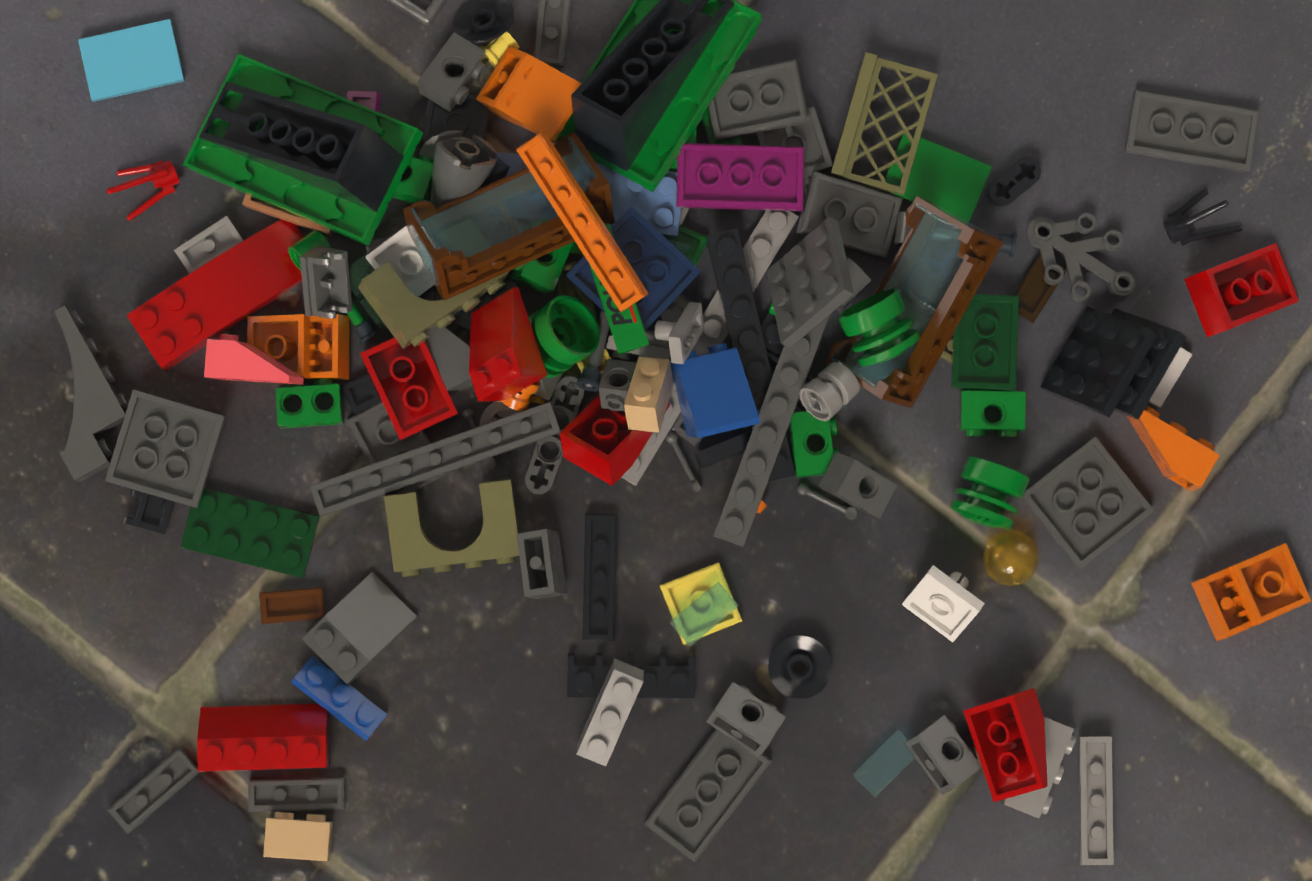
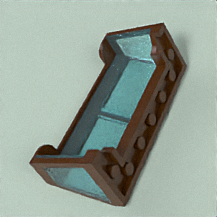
[403,132,615,301]
[825,196,1003,408]

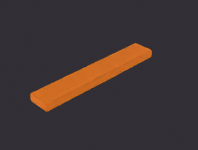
[516,131,649,312]

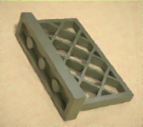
[831,52,938,196]

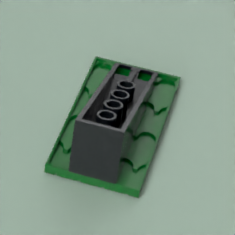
[556,0,762,192]
[183,54,423,246]

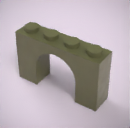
[358,217,509,349]
[384,478,519,577]

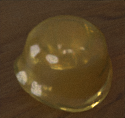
[983,530,1038,586]

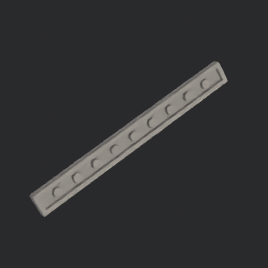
[621,210,799,486]

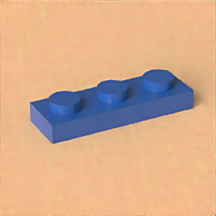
[291,656,388,741]

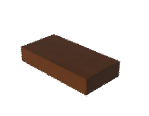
[259,587,326,624]

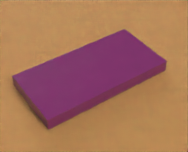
[676,143,804,211]

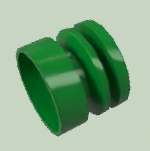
[837,288,921,367]
[528,295,600,378]
[949,456,1030,530]

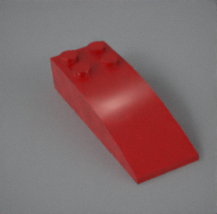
[126,220,304,371]

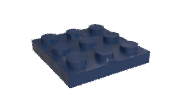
[566,206,701,331]

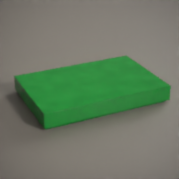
[881,133,992,222]

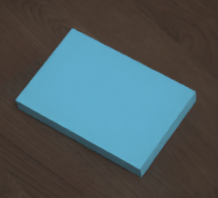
[78,19,185,102]

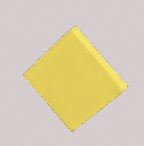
[660,562,742,645]

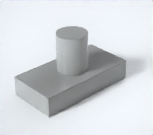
[655,302,704,364]

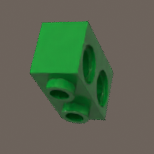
[275,379,344,429]

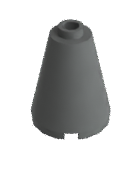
[430,130,497,209]

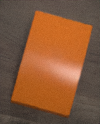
[247,314,350,381]
[1191,543,1311,641]

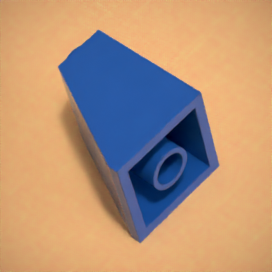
[670,343,760,438]

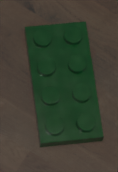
[180,488,320,579]

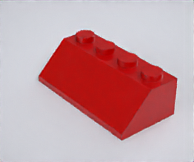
[197,703,330,772]

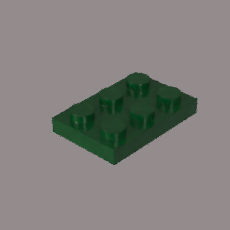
[951,294,1019,391]

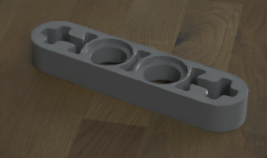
[525,376,585,495]

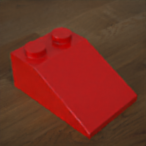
[1184,243,1299,338]
[469,287,548,402]
[360,337,458,440]
[560,394,670,486]
[963,688,1048,802]

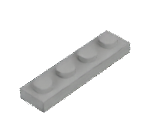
[1078,736,1114,865]

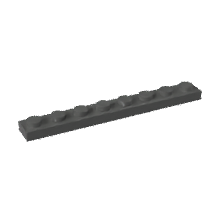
[714,315,830,548]
[310,402,561,517]

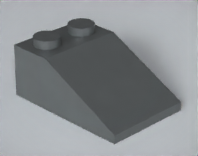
[302,572,417,684]

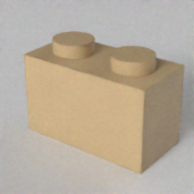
[624,356,674,433]
[263,812,333,861]

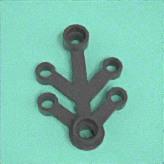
[1026,213,1135,302]

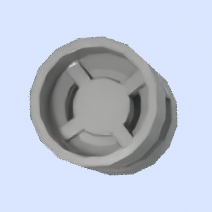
[799,362,860,421]

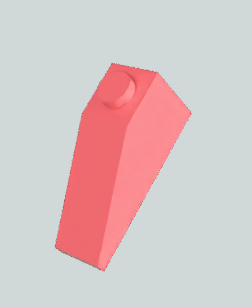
[204,334,304,385]

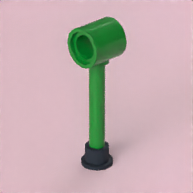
[288,230,381,344]

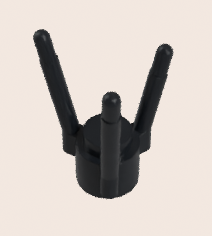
[1163,189,1243,246]

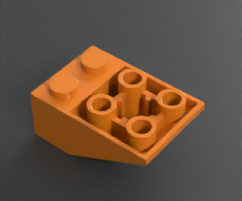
[476,46,582,141]
[1126,406,1220,492]

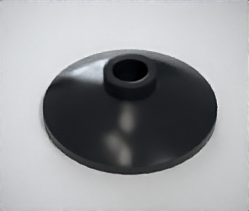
[453,0,514,44]
[768,635,832,699]

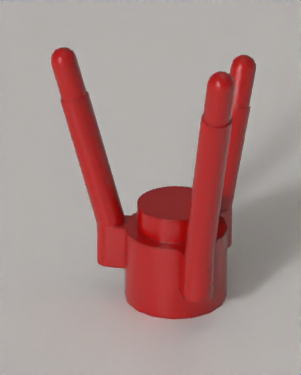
[106,160,180,221]

